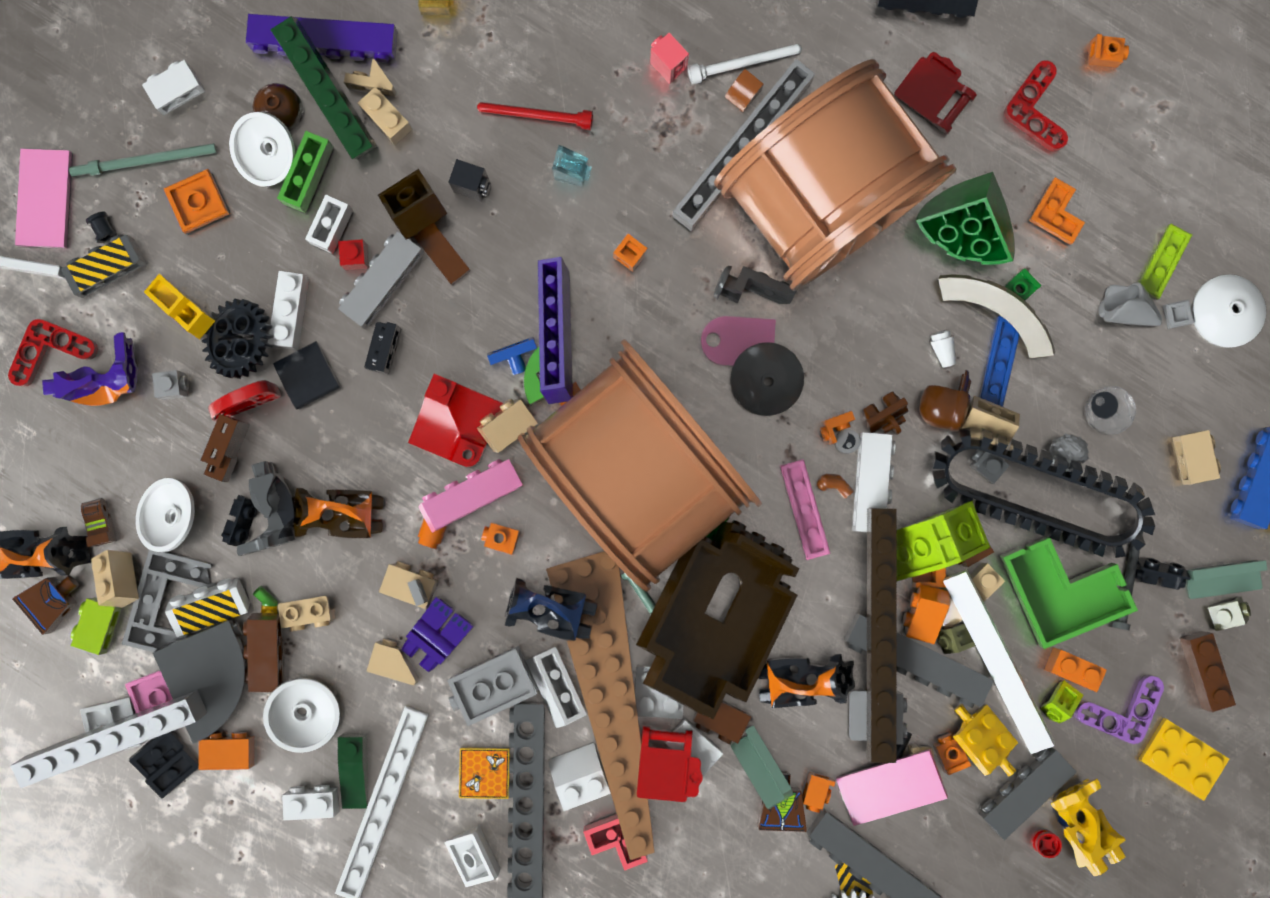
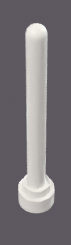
[687,44,802,85]

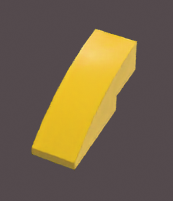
[144,274,215,340]

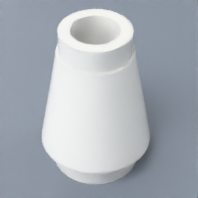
[930,330,956,367]

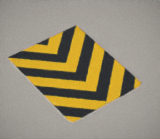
[835,863,873,898]

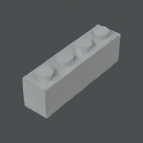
[338,231,424,329]

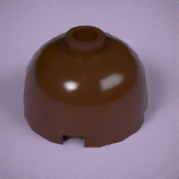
[252,83,304,132]

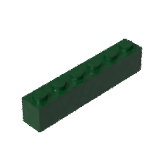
[270,16,378,159]

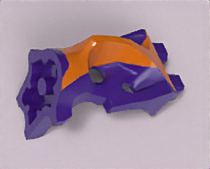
[42,332,139,406]

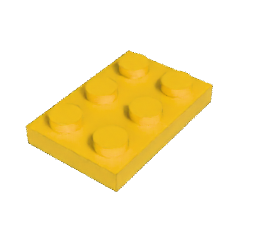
[1138,718,1230,801]

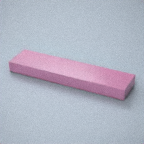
[780,459,831,560]

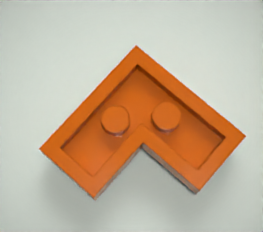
[1028,177,1085,245]

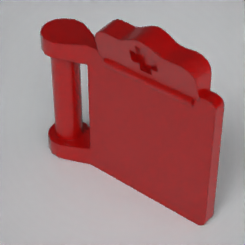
[894,52,977,134]
[637,726,703,802]

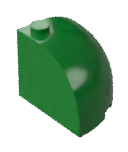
[916,172,1015,265]

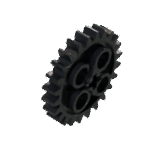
[202,298,273,379]

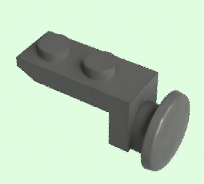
[714,265,797,304]

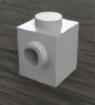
[152,370,189,400]

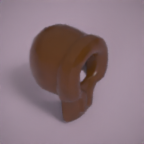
[919,370,971,432]

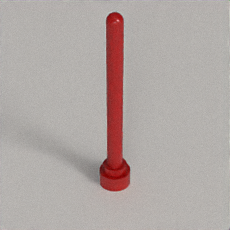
[477,102,593,130]

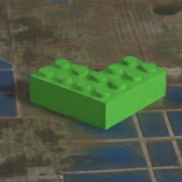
[1000,536,1138,649]

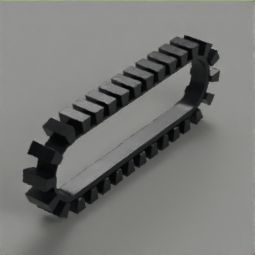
[932,427,1155,558]

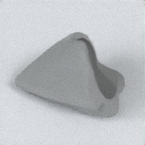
[1098,282,1162,326]

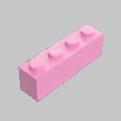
[418,459,523,533]

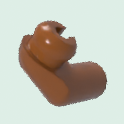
[817,474,854,499]

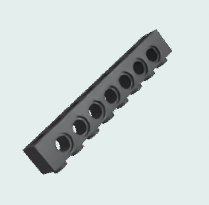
[507,702,545,898]

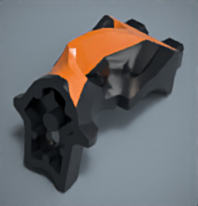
[0,527,91,579]
[758,654,855,708]

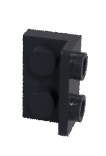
[364,322,401,375]

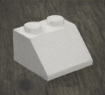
[548,742,611,811]

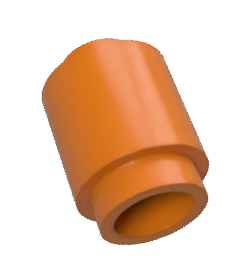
[418,519,447,549]

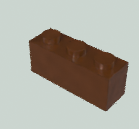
[243,613,283,692]
[1179,631,1236,712]

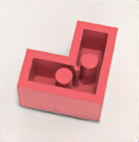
[583,814,648,871]

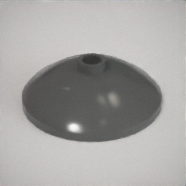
[731,342,804,416]

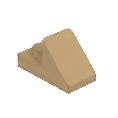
[344,58,396,97]

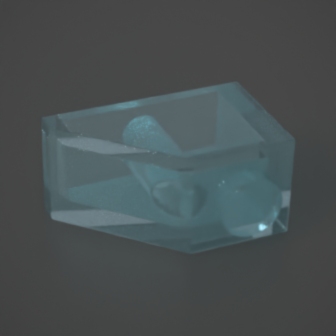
[552,145,592,187]

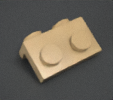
[278,596,336,632]

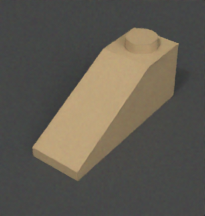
[942,563,1005,629]

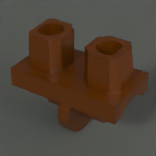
[863,391,909,435]

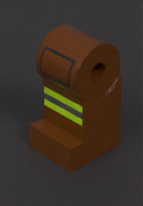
[81,498,117,547]

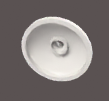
[229,112,295,186]
[1192,275,1266,348]
[136,478,195,552]
[263,678,340,753]

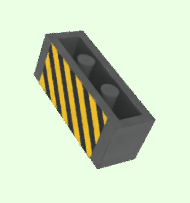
[61,234,147,298]

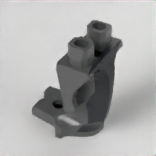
[237,461,296,556]

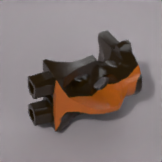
[292,488,383,538]

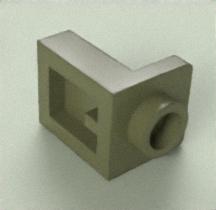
[938,623,976,654]

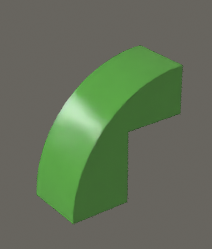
[524,347,545,406]

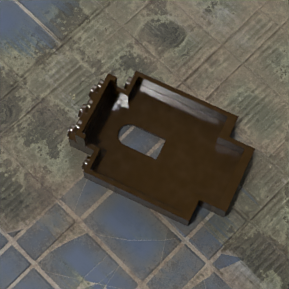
[636,520,800,720]

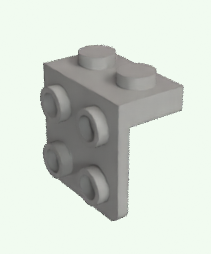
[849,690,907,744]

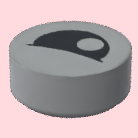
[835,429,860,454]

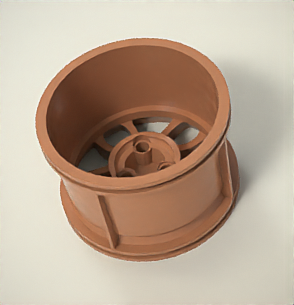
[714,59,957,291]

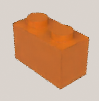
[902,584,950,644]
[1044,647,1107,692]
[199,732,255,770]

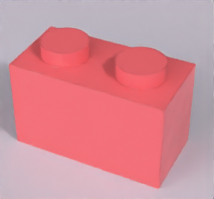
[650,33,689,84]

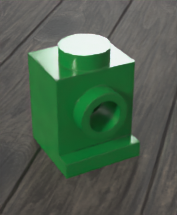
[1004,268,1042,301]

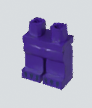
[401,596,474,672]

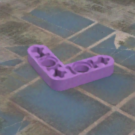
[1074,675,1164,744]

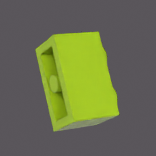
[71,597,122,655]

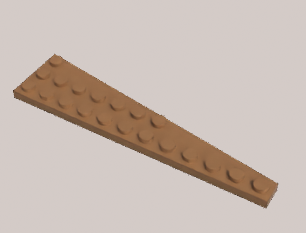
[546,551,655,860]

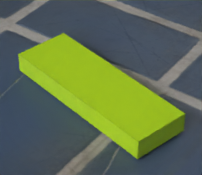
[1139,224,1192,300]

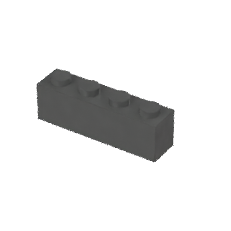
[979,747,1077,841]

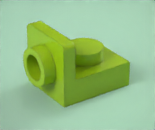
[1040,680,1084,723]

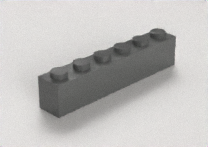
[844,613,994,708]
[807,808,943,898]

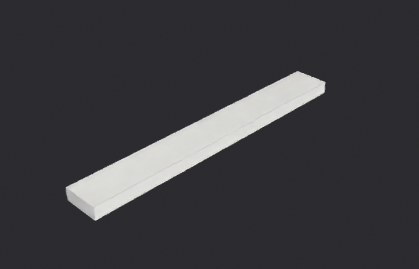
[943,569,1055,754]
[335,705,429,898]

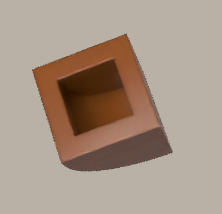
[725,69,764,112]

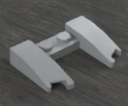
[122,549,216,652]

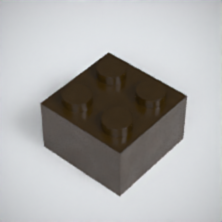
[378,169,448,240]

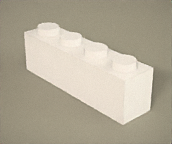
[852,432,896,532]

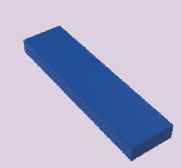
[979,316,1020,407]

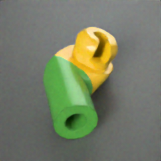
[253,586,278,613]

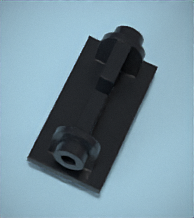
[221,495,257,546]
[1135,558,1191,590]

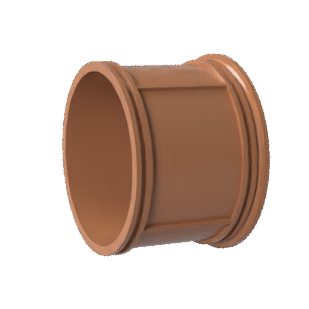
[517,339,762,592]

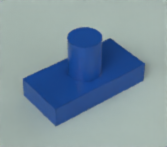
[487,337,537,375]

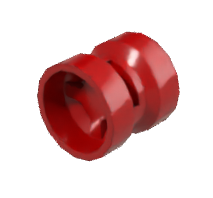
[1031,828,1062,858]

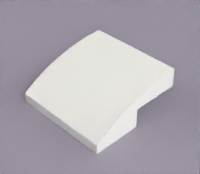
[80,697,141,751]

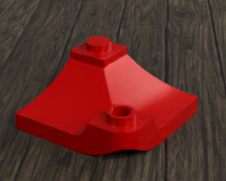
[408,374,503,467]

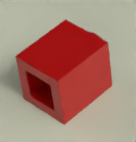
[338,239,369,270]

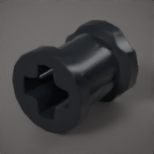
[86,211,117,244]

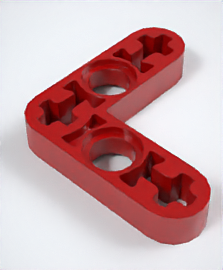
[1004,60,1068,152]
[8,319,98,387]

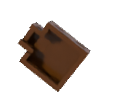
[200,414,250,482]

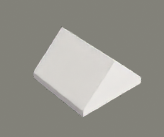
[445,825,501,887]

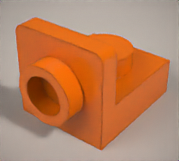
[820,411,855,445]

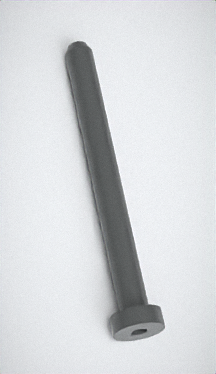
[1112,530,1143,631]

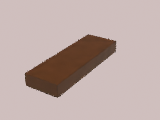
[413,223,471,285]

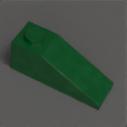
[338,733,368,809]

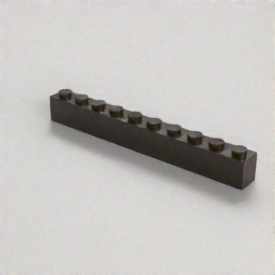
[867,508,897,763]

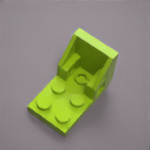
[897,501,990,581]

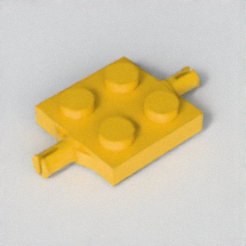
[953,704,1018,776]

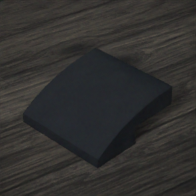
[273,341,340,410]
[129,731,199,799]

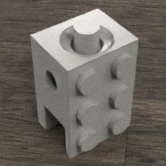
[447,646,539,726]

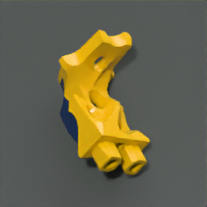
[1050,779,1126,876]

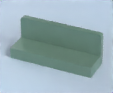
[1186,560,1268,599]
[731,725,794,809]

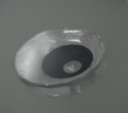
[1085,386,1136,435]

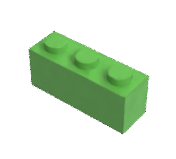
[277,131,334,213]

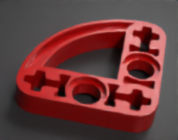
[208,380,281,421]

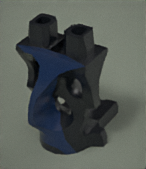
[504,578,598,641]

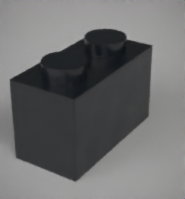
[448,159,491,202]

